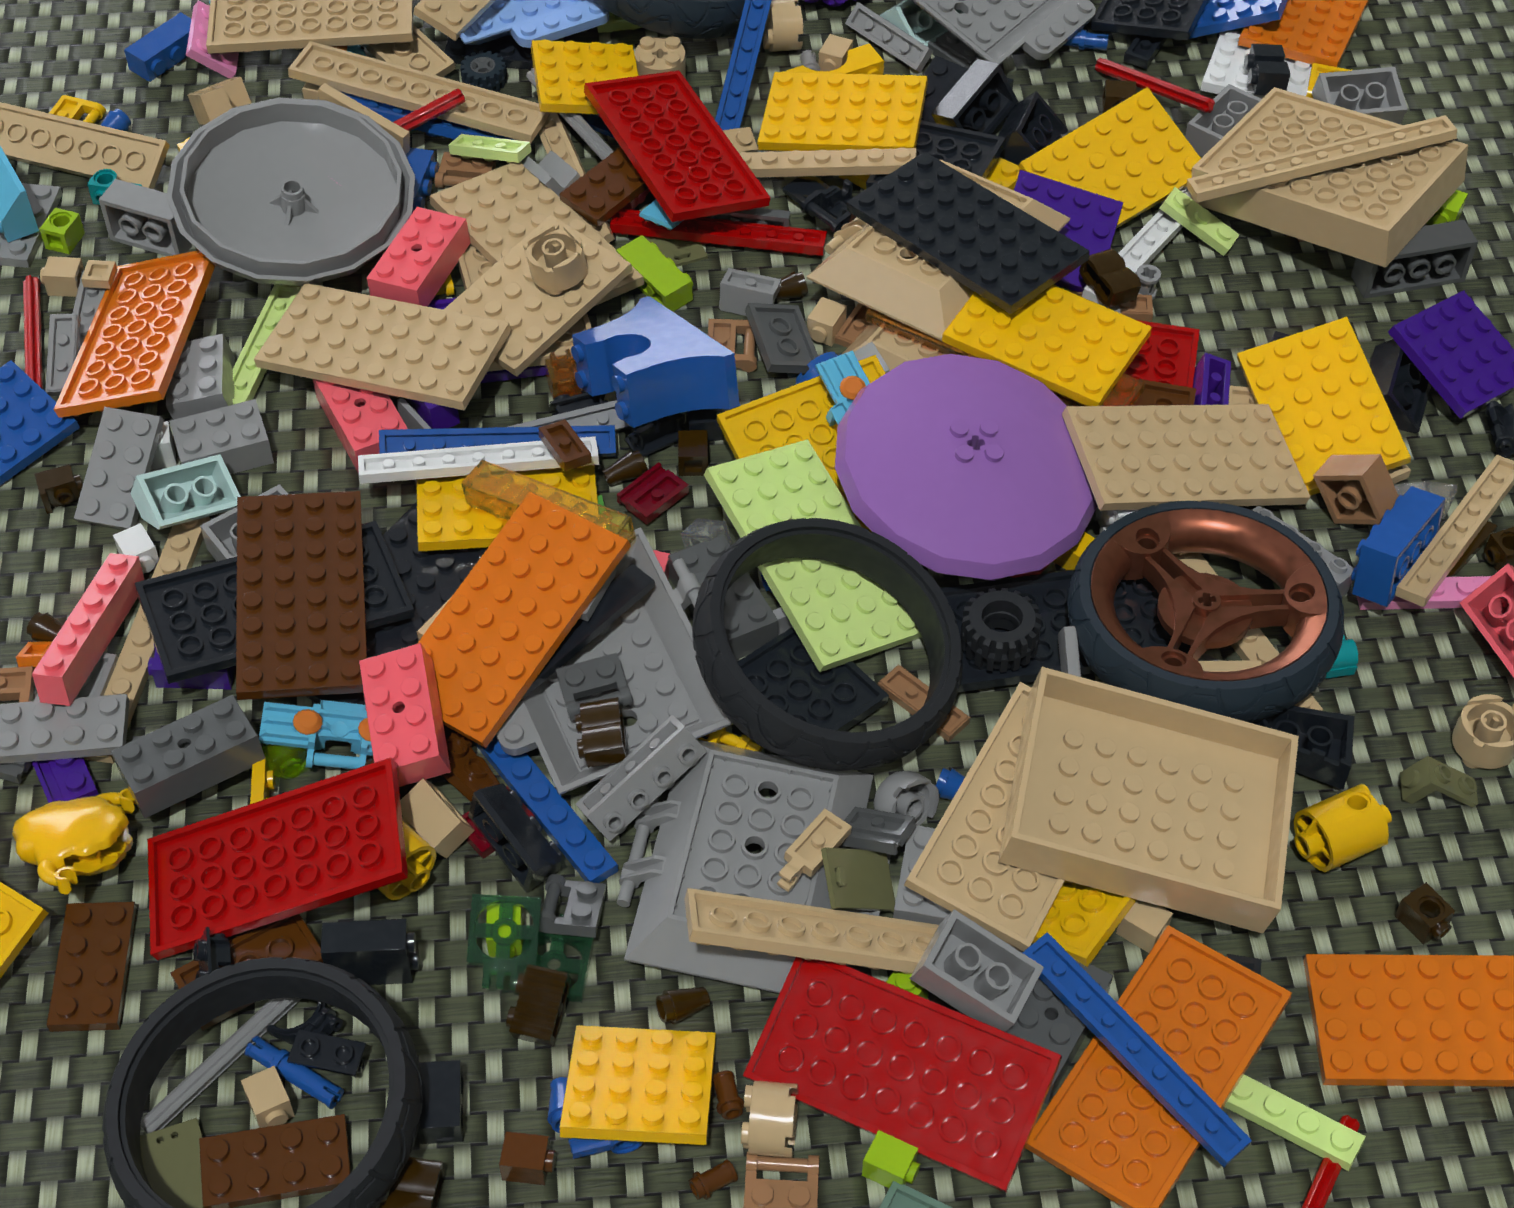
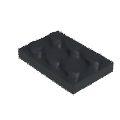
[921,55,968,123]

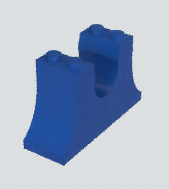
[571,296,740,428]

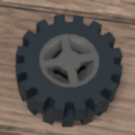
[460,50,507,92]

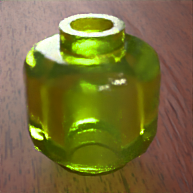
[262,744,307,779]

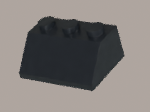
[931,59,1019,134]
[998,91,1068,165]
[1369,339,1432,433]
[468,783,562,893]

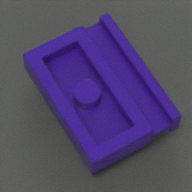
[32,757,99,803]

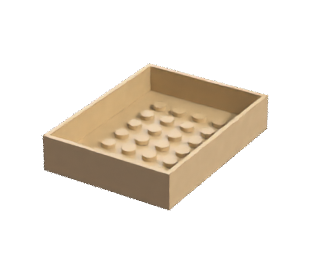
[1191,87,1468,268]
[998,667,1299,934]

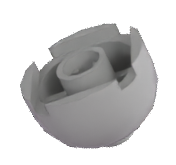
[873,771,939,827]

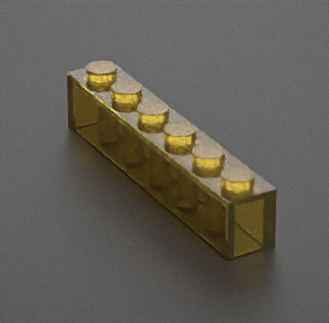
[461,460,636,544]

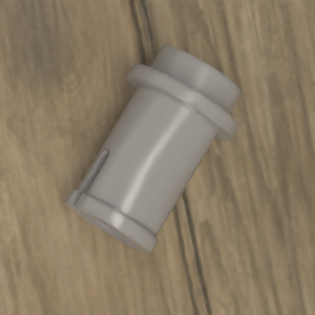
[800,50,821,71]

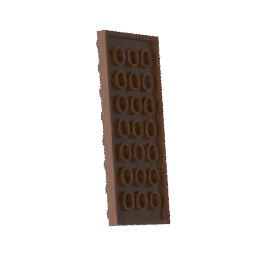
[236,491,367,700]

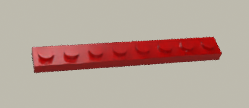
[610,209,827,256]

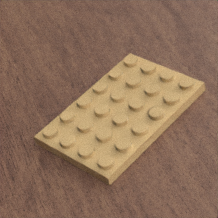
[443,215,632,377]

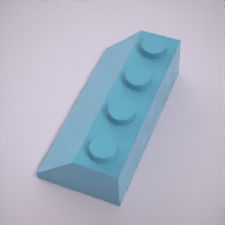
[0,146,39,242]

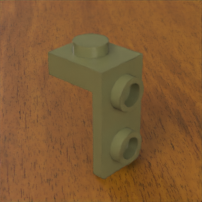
[1400,756,1478,808]

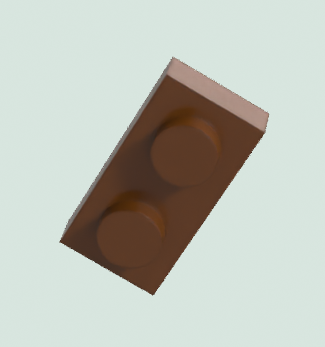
[538,419,592,472]

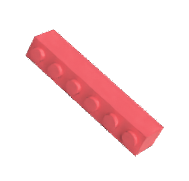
[32,553,145,706]

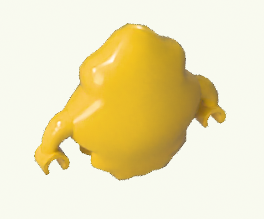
[12,788,137,894]

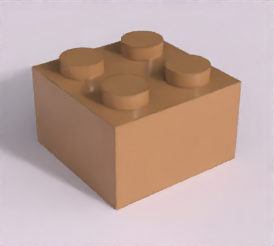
[1313,454,1399,524]

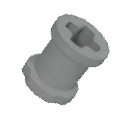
[1136,264,1161,300]

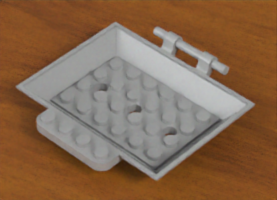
[911,0,1096,64]
[496,527,733,795]
[617,739,891,993]

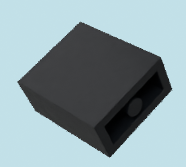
[321,919,420,985]

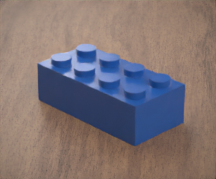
[1351,486,1446,607]

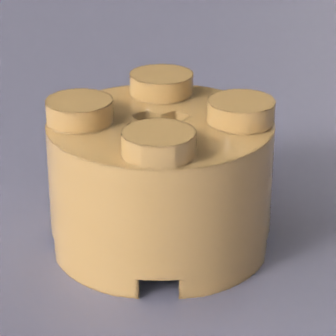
[762,0,803,52]
[635,36,686,79]
[525,226,587,295]
[1452,694,1514,769]
[741,1081,798,1158]

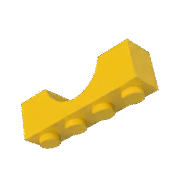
[783,43,884,75]

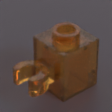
[544,349,581,399]

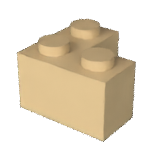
[188,77,252,125]

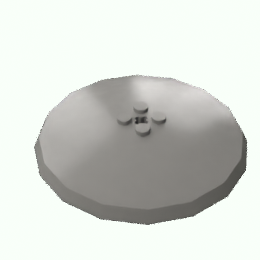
[166,97,415,286]

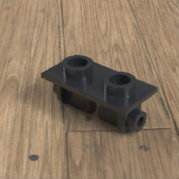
[549,390,608,416]
[1485,401,1514,458]
[624,413,685,457]
[193,927,231,979]
[287,1029,366,1077]

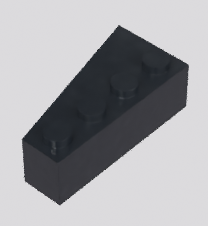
[1253,706,1355,790]

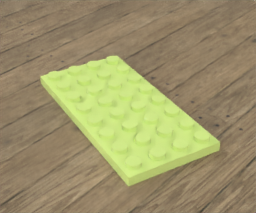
[704,439,922,672]

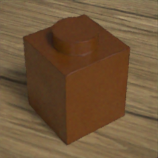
[499,1131,556,1185]

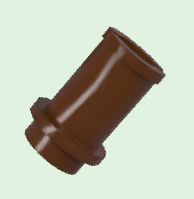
[712,1070,744,1120]
[688,1159,738,1200]

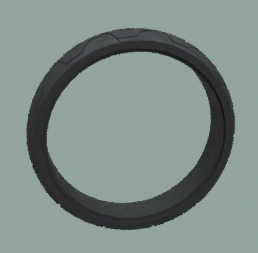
[692,518,963,771]
[102,957,422,1208]

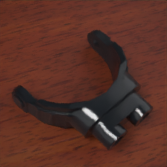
[266,1001,343,1044]

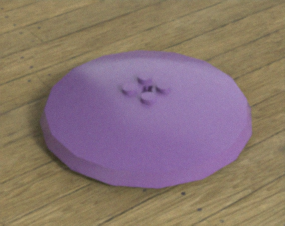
[835,354,1098,580]

